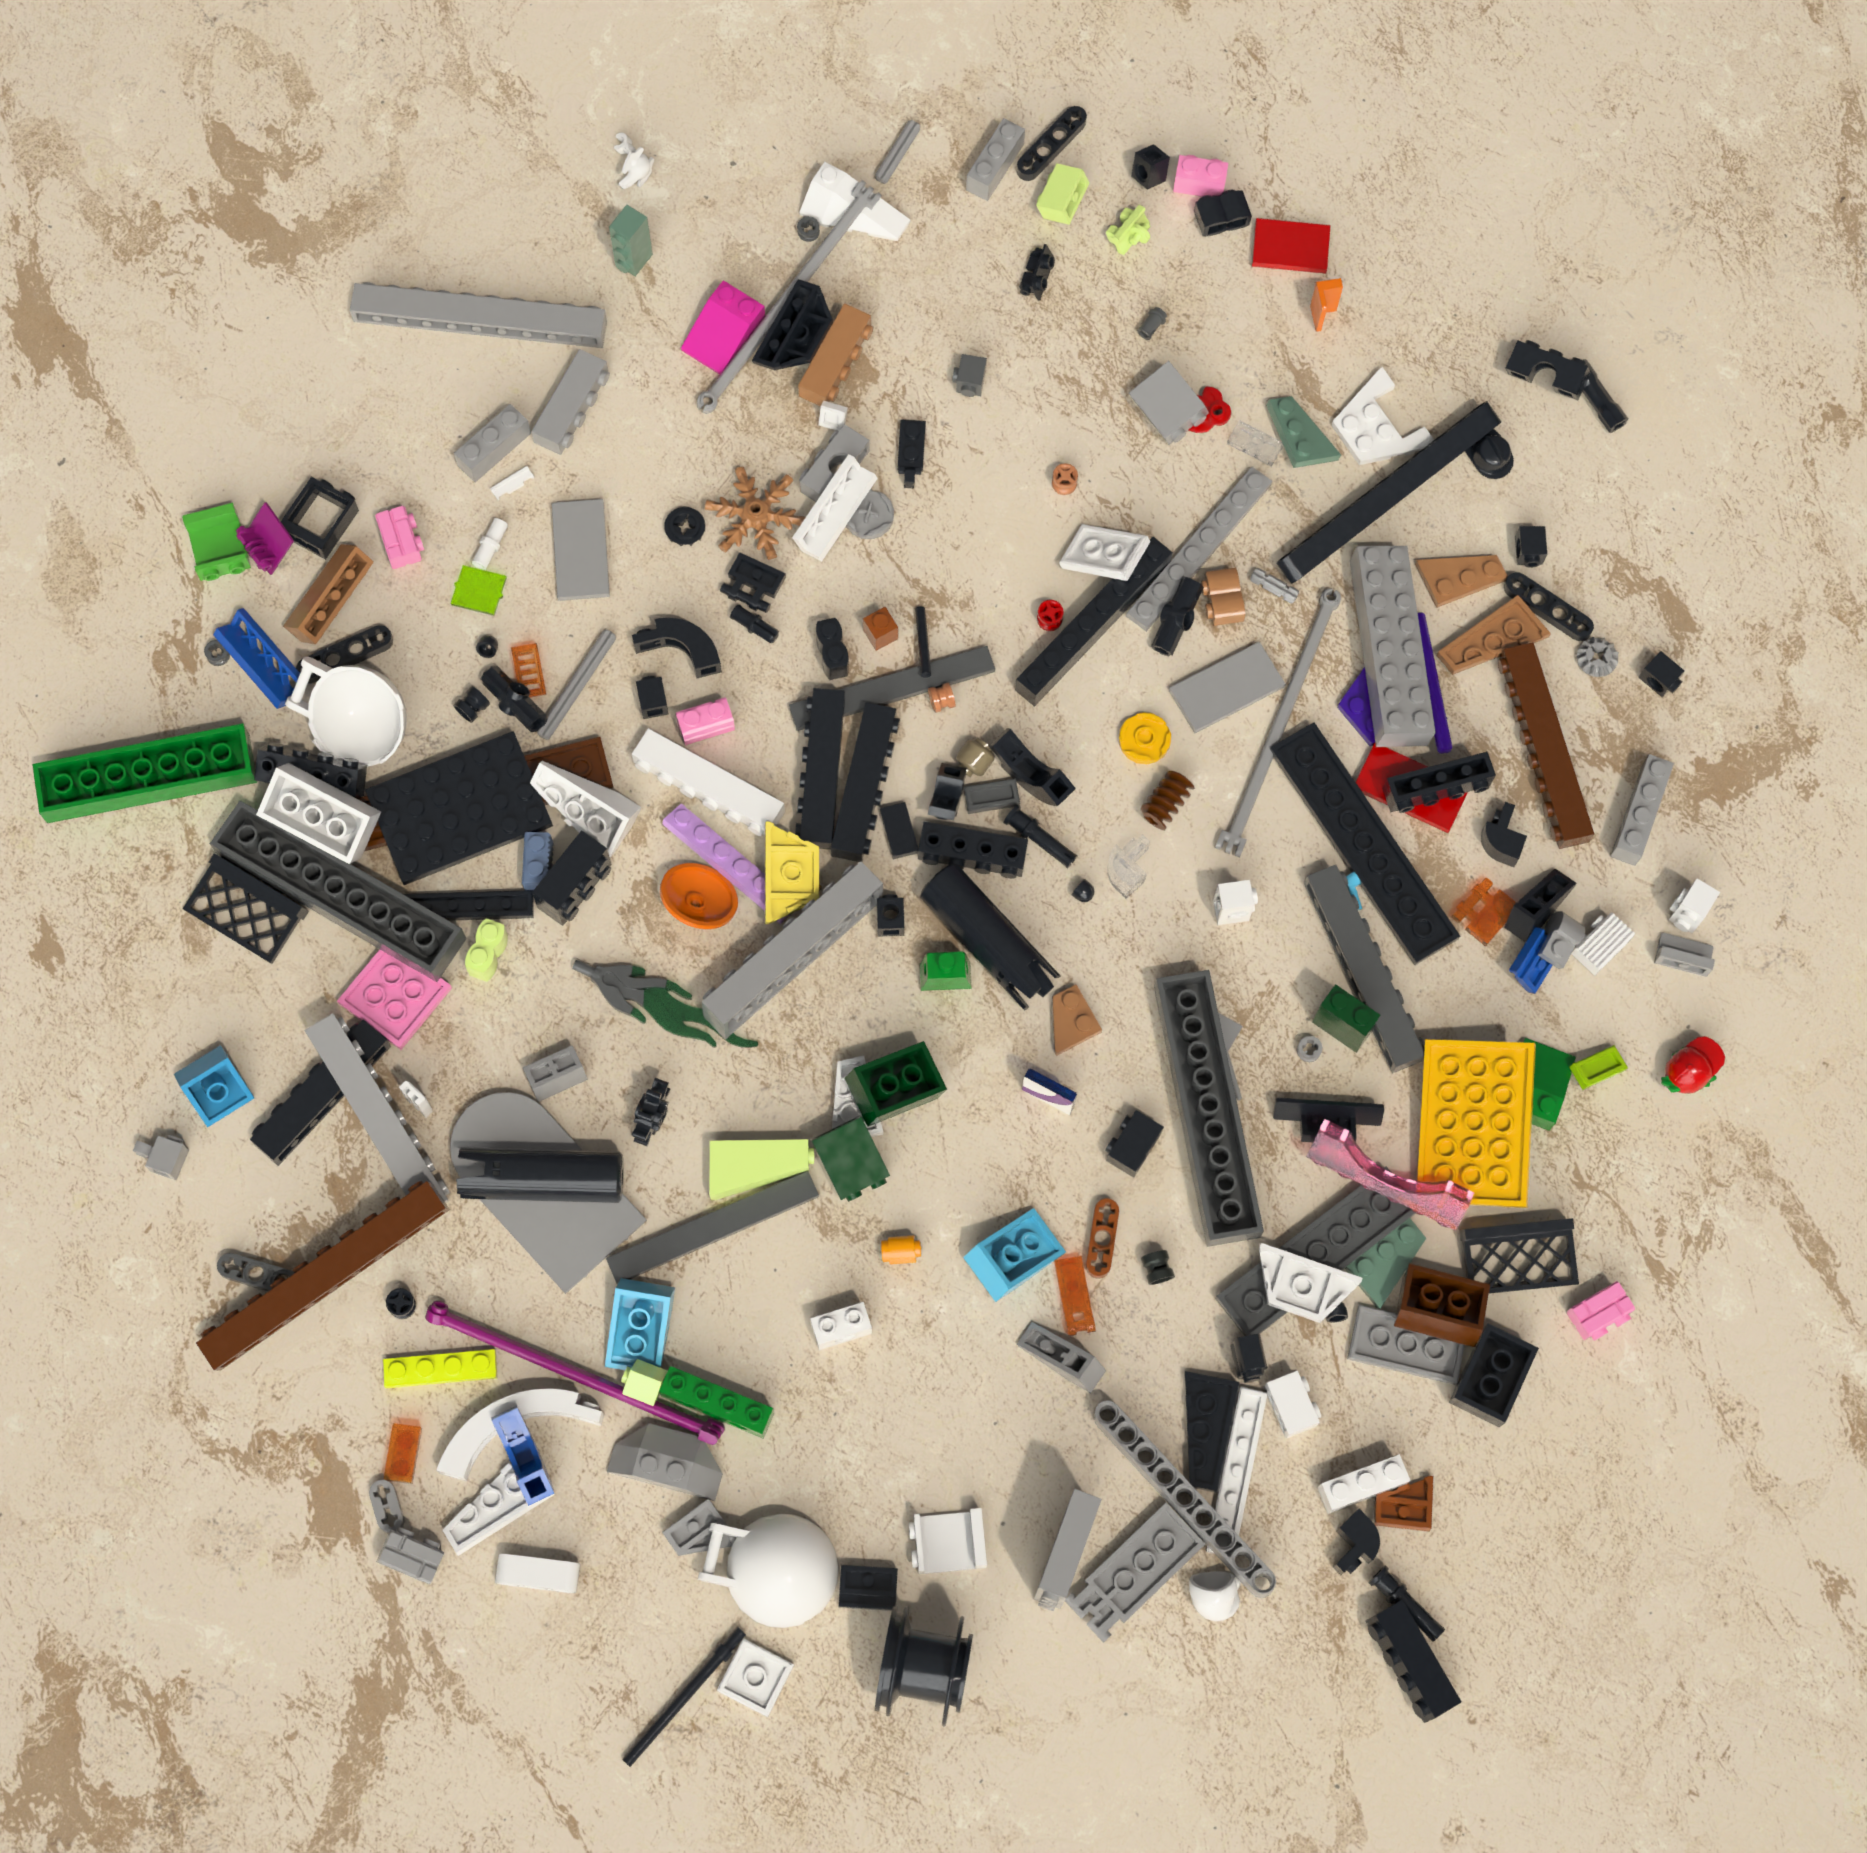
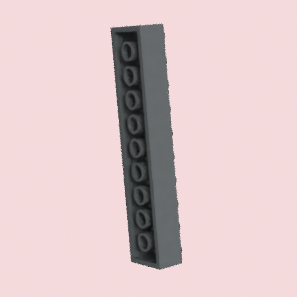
[209,801,467,982]
[1154,970,1264,1247]

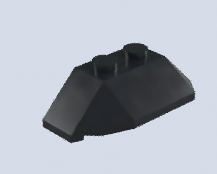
[752,279,833,370]

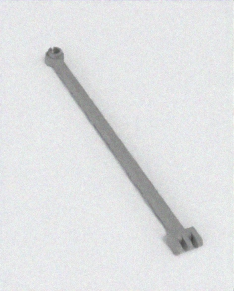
[697,180,882,414]
[1215,588,1341,858]

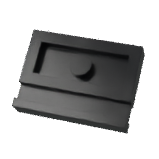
[838,1565,898,1611]

